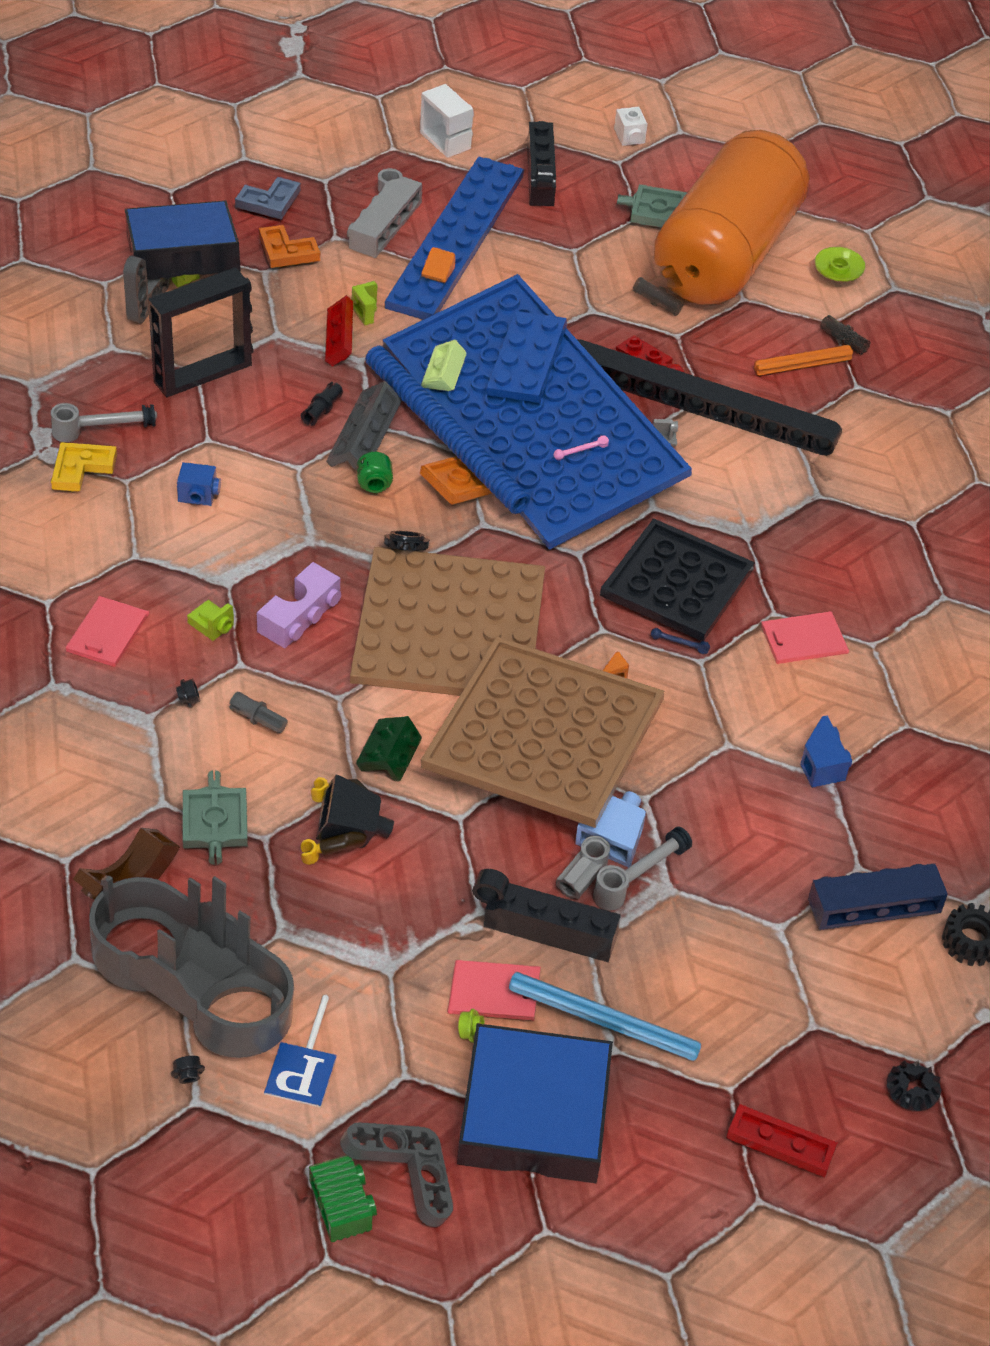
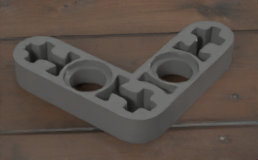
[123,256,171,323]
[340,1122,453,1227]

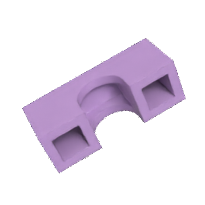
[257,562,341,649]

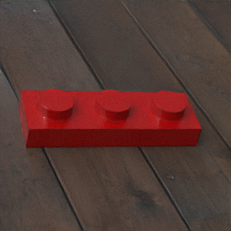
[325,295,353,367]
[726,1104,838,1178]

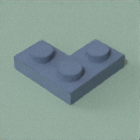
[235,177,301,220]

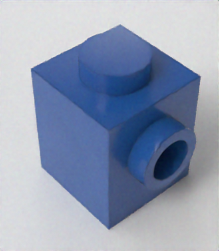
[177,462,221,506]

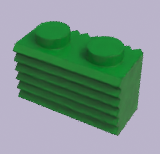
[309,1155,377,1242]

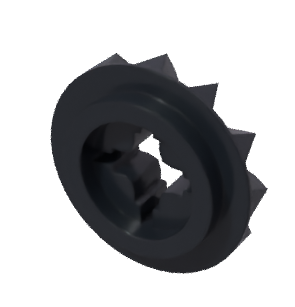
[384,530,430,551]
[886,1060,942,1111]

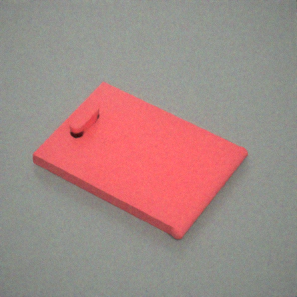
[66,596,149,667]
[761,611,849,664]
[447,960,541,1021]

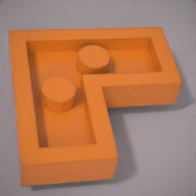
[259,225,321,268]

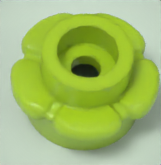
[458,1009,485,1043]

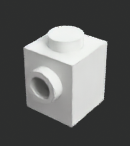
[614,107,647,146]

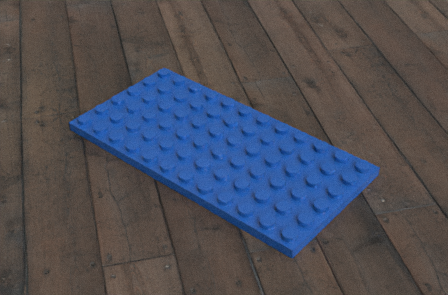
[383,274,692,550]

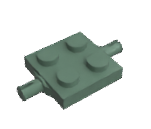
[617,184,687,227]
[183,770,248,865]

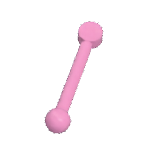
[553,436,609,460]

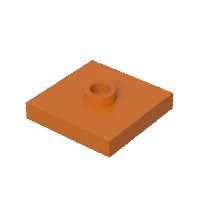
[420,456,493,505]

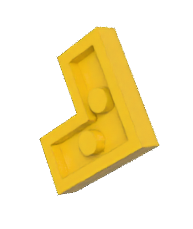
[51,442,117,491]

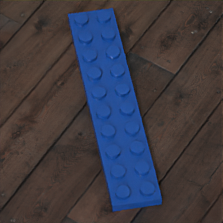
[385,156,524,320]

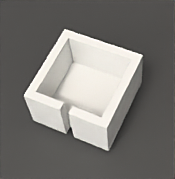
[420,84,474,158]

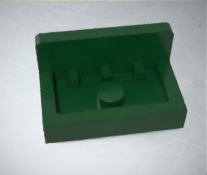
[356,716,422,781]

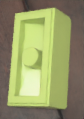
[421,340,466,391]

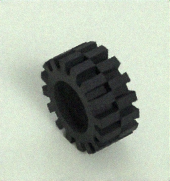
[942,903,990,966]

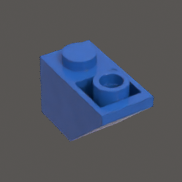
[800,715,852,788]

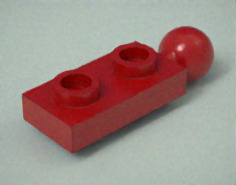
[616,335,684,372]

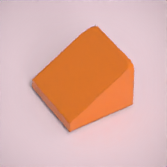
[421,247,455,283]
[603,651,629,678]

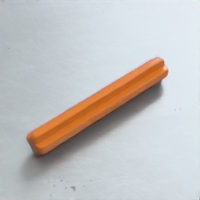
[754,345,853,376]

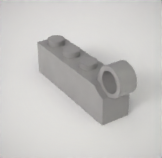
[347,168,422,258]

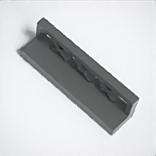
[326,381,402,471]

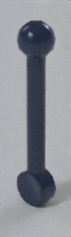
[650,628,710,654]

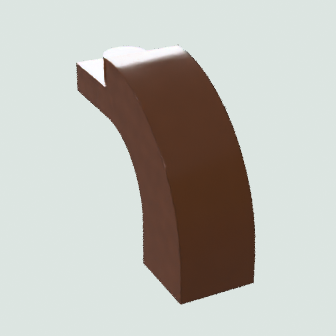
[73,828,180,900]

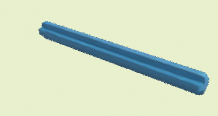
[509,972,701,1061]

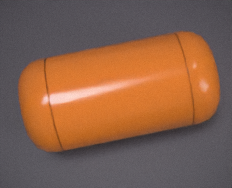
[653,130,810,305]

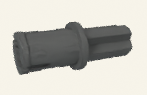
[229,692,288,733]

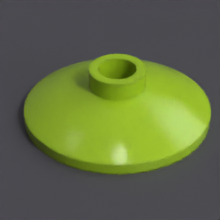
[815,247,865,281]

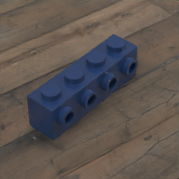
[808,863,948,930]

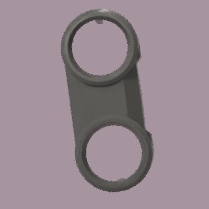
[89,876,294,1058]

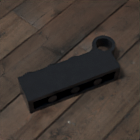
[527,121,556,206]
[472,869,621,963]

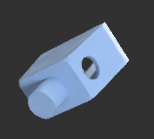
[575,791,646,868]

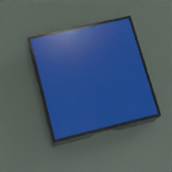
[125,200,241,280]
[457,1023,613,1184]

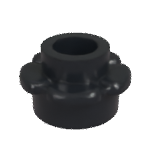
[176,679,200,708]
[171,1056,205,1084]

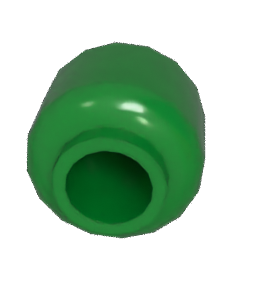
[357,451,393,493]

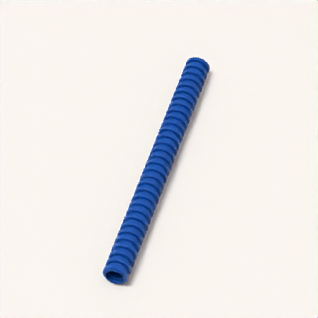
[365,345,531,514]

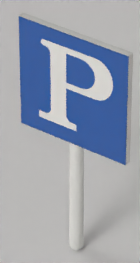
[264,995,337,1108]

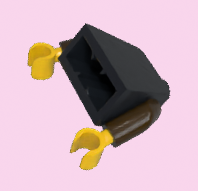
[301,774,394,865]

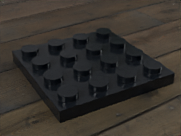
[600,518,755,641]

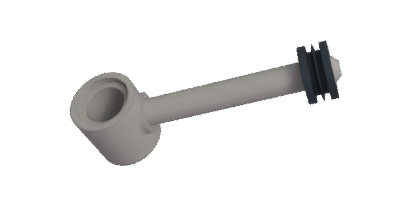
[51,403,157,442]
[593,826,692,910]

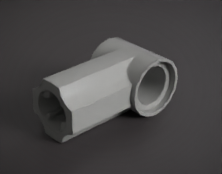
[556,836,610,899]

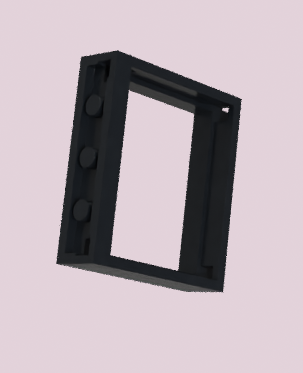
[148,267,253,398]

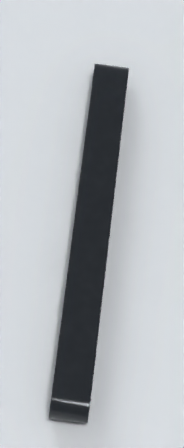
[577,339,842,456]

